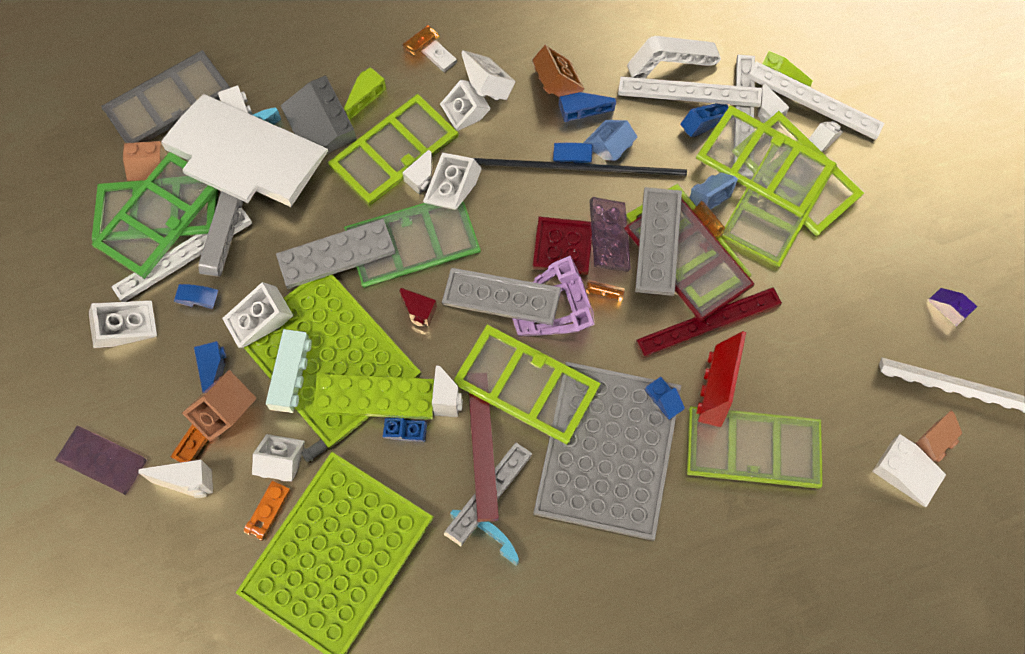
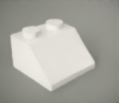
[440,80,491,131]
[432,366,463,417]
[252,434,305,481]

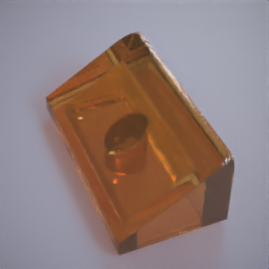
[403,25,440,56]
[693,201,725,239]
[586,280,625,301]

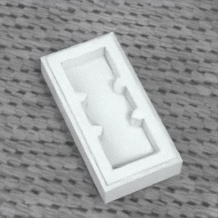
[421,39,457,72]

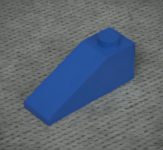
[559,92,616,122]
[680,103,733,137]
[194,341,227,392]

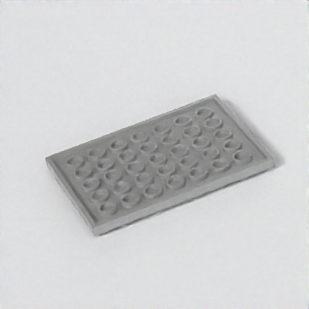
[533,362,681,541]

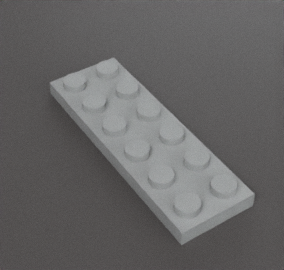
[635,187,682,296]
[276,219,396,289]
[442,268,561,326]

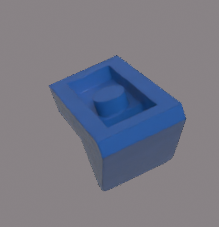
[644,377,685,420]

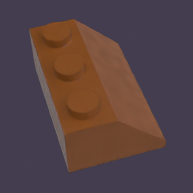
[532,45,585,97]

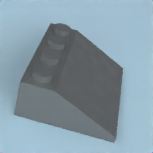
[280,75,357,154]

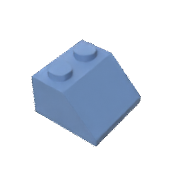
[583,120,637,161]
[689,172,738,214]

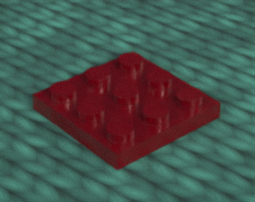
[532,216,594,275]

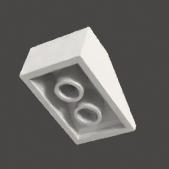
[461,50,516,100]
[423,153,482,210]
[222,282,293,349]
[89,301,157,348]
[872,434,946,507]
[139,460,213,498]

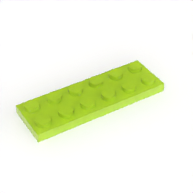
[313,374,434,419]

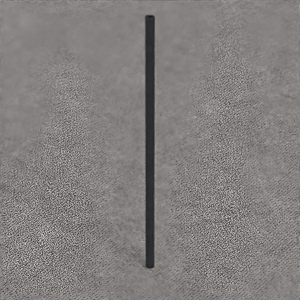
[468,157,687,176]

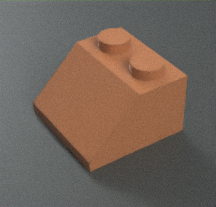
[123,141,167,182]
[914,410,962,462]

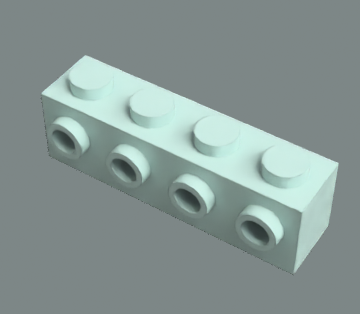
[266,329,312,413]

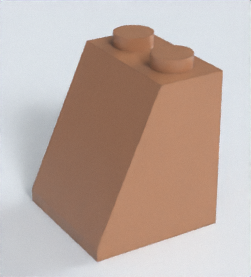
[182,370,257,441]

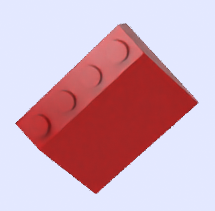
[696,331,747,427]

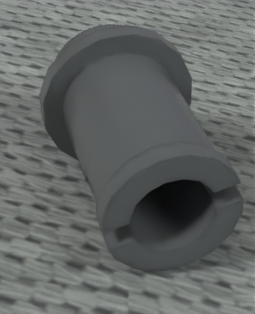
[301,439,328,463]

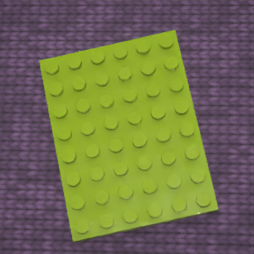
[244,275,422,449]
[236,452,434,654]

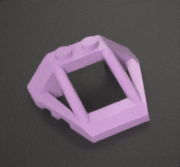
[512,256,595,336]

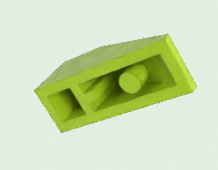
[762,51,813,87]
[344,67,386,120]

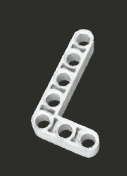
[627,36,721,78]

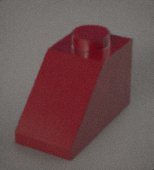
[399,288,437,327]

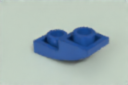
[553,143,593,163]
[174,284,218,309]
[383,418,427,442]

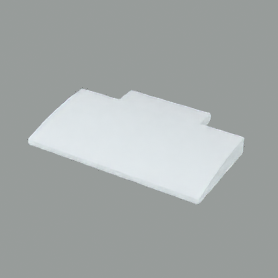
[161,94,328,207]

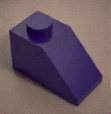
[927,288,978,327]

